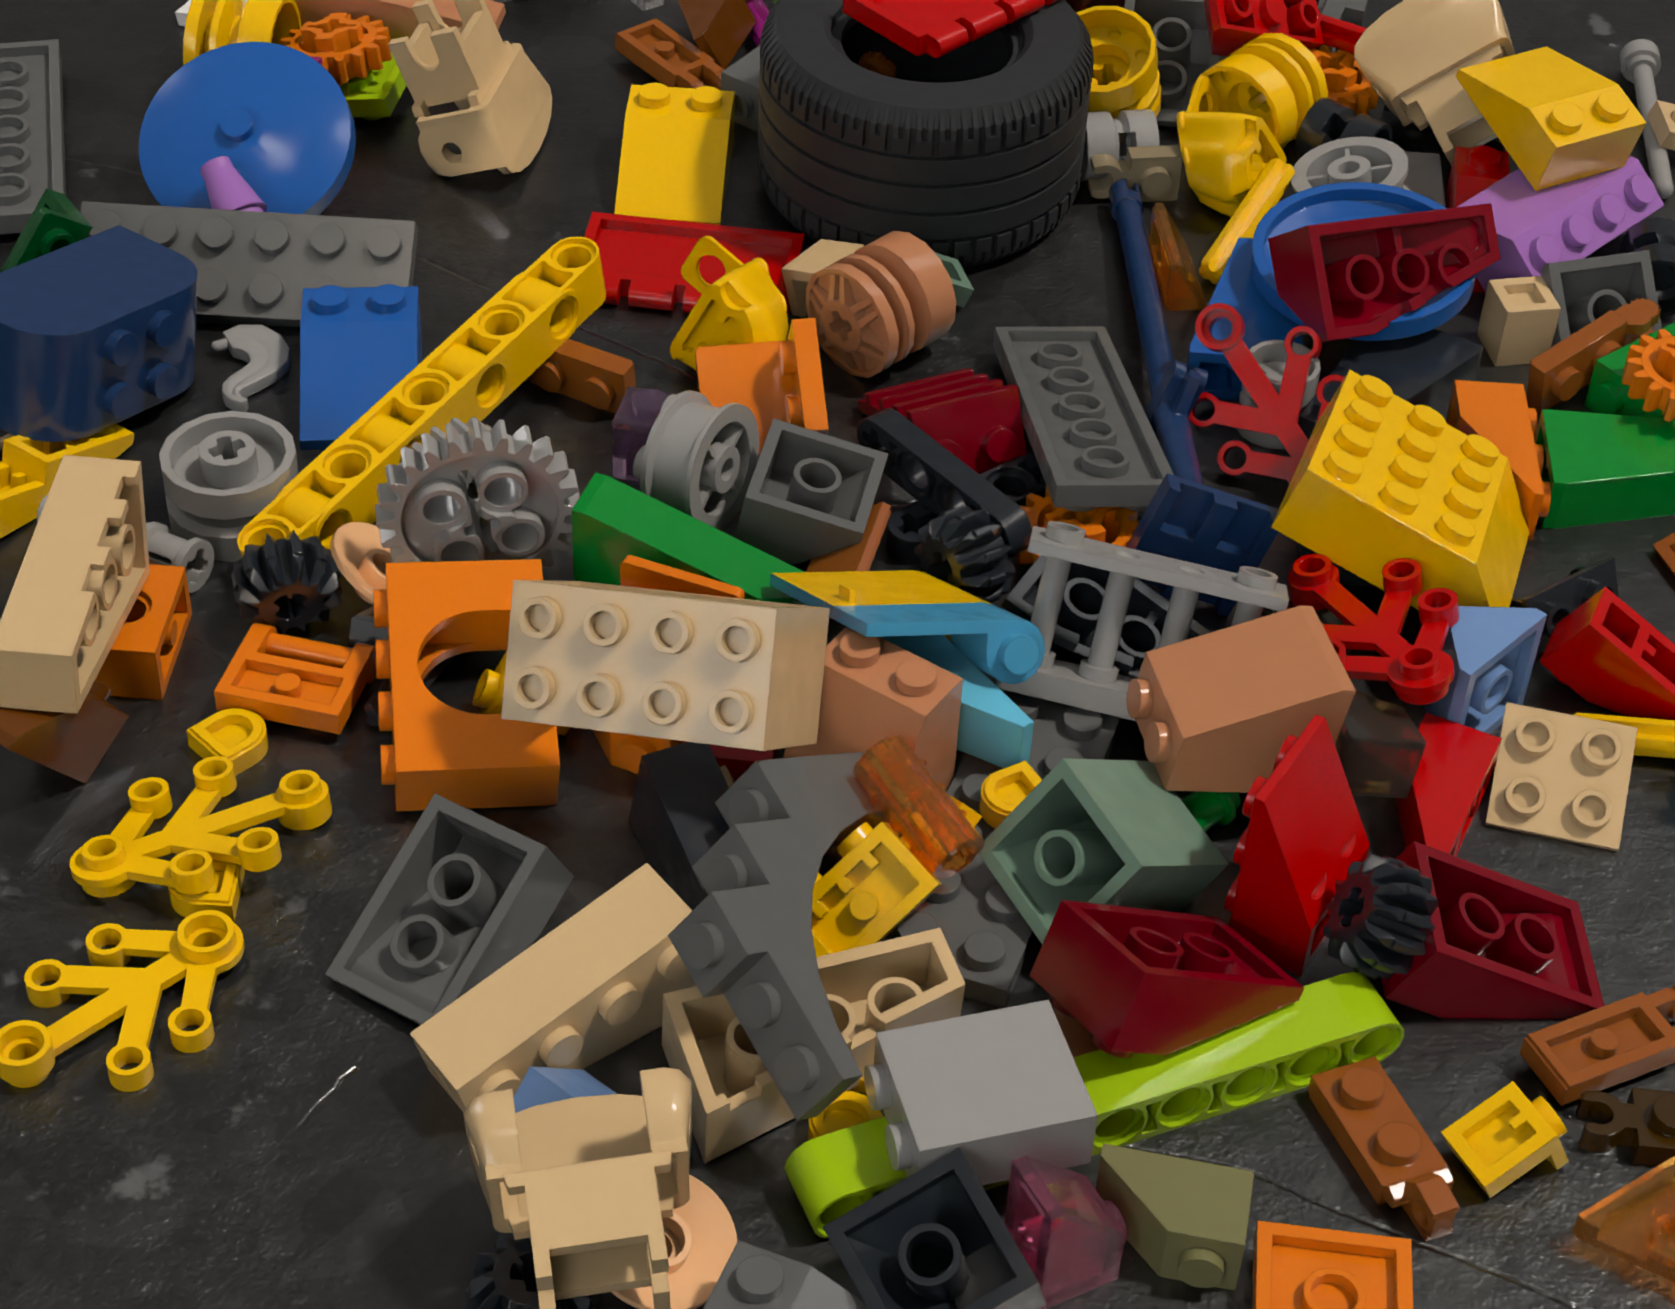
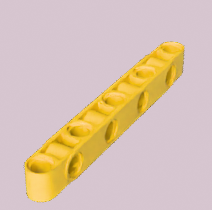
[237,236,606,557]

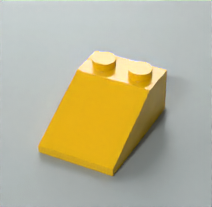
[1455,46,1647,191]
[614,83,735,225]

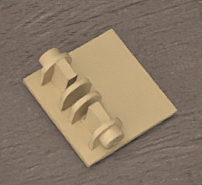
[1485,702,1638,852]

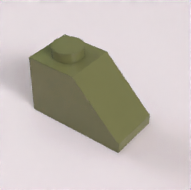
[1094,1143,1254,1291]

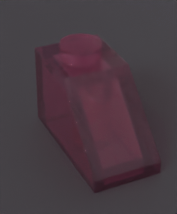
[1004,1155,1127,1309]

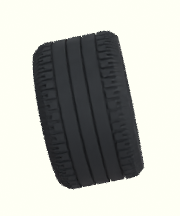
[757,0,1094,268]

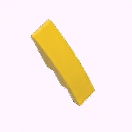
[0,424,134,539]

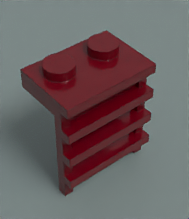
[857,368,1027,474]

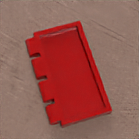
[842,0,1059,58]
[584,212,805,315]

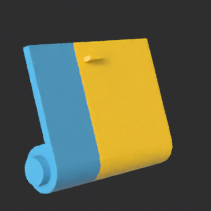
[770,570,1045,684]

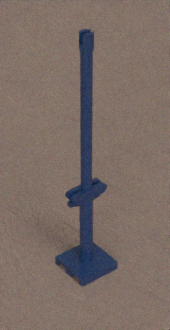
[1109,179,1279,618]

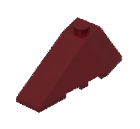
[1268,203,1501,342]

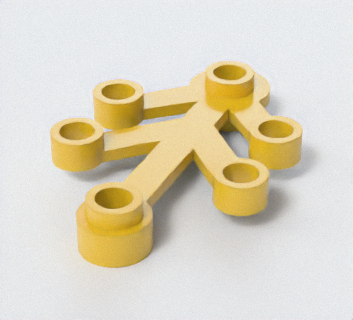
[69,756,332,898]
[0,910,245,1092]

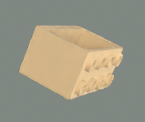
[501,580,830,751]

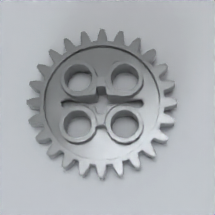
[375,419,580,567]

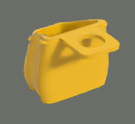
[1176,75,1286,217]
[670,236,789,370]

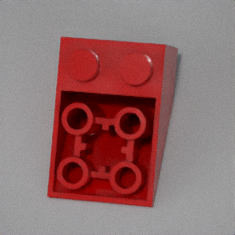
[1224,714,1370,976]

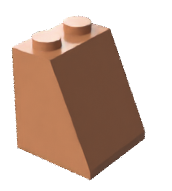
[1126,605,1356,793]
[783,627,963,838]

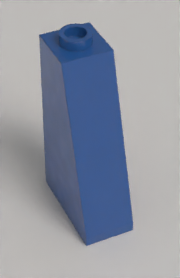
[1185,237,1303,401]

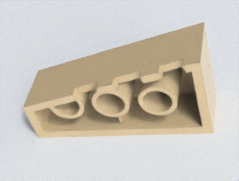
[0,455,150,714]
[410,863,697,1113]
[662,928,965,1164]

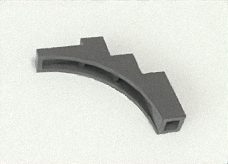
[668,752,897,1121]

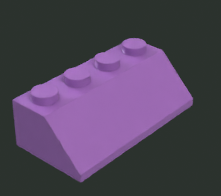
[1457,156,1664,293]

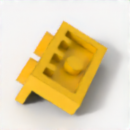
[812,822,942,957]

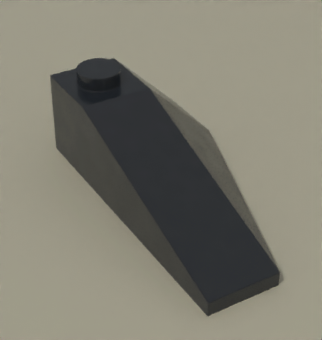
[1001,555,1211,678]

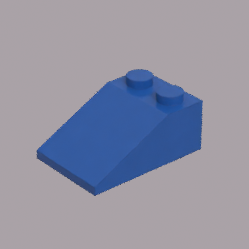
[300,284,422,450]

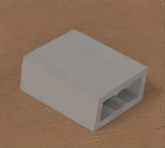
[864,1000,1098,1185]

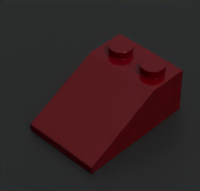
[1381,841,1604,1019]
[1029,900,1304,1058]

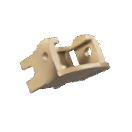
[388,0,552,177]
[1354,0,1515,166]
[463,1067,693,1309]

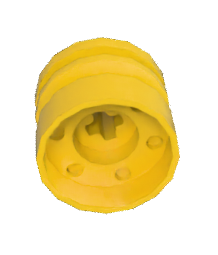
[183,0,301,65]
[1076,6,1162,143]
[1190,33,1328,149]

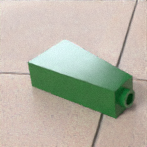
[1534,409,1675,529]
[571,472,807,606]

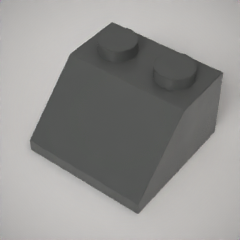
[735,418,888,565]

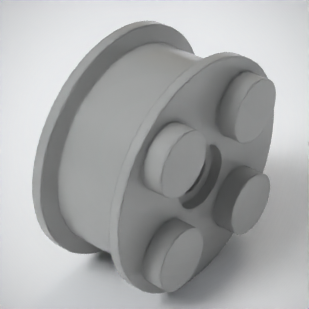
[1291,136,1410,193]
[633,390,759,530]

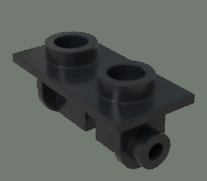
[1510,556,1619,655]

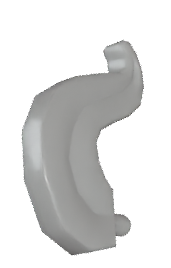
[211,325,291,412]

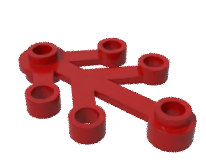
[1189,303,1345,485]
[1279,554,1459,705]

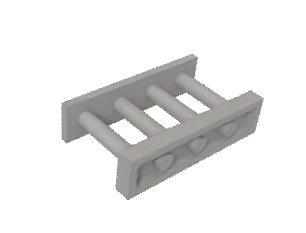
[995,521,1289,721]

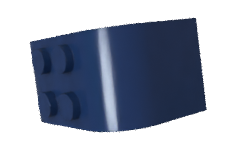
[0,225,198,442]

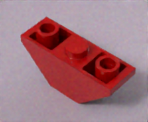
[1204,0,1324,57]

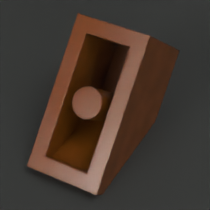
[678,0,756,70]
[0,679,129,784]

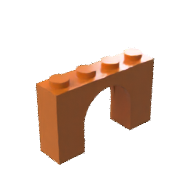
[373,559,560,811]

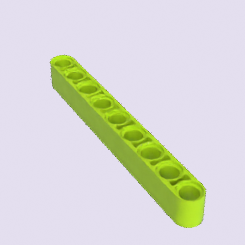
[784,972,1404,1238]

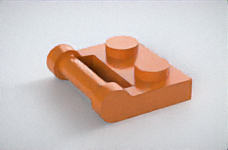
[214,623,376,734]

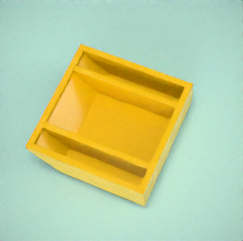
[1271,370,1529,610]

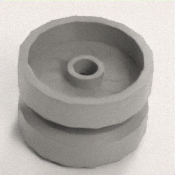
[159,411,298,562]

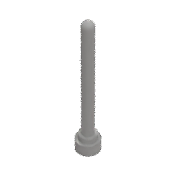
[1619,39,1674,199]

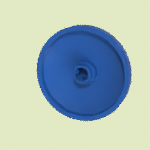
[139,42,356,215]
[1251,182,1477,341]

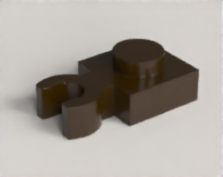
[1576,1088,1675,1168]

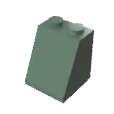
[976,758,1229,944]

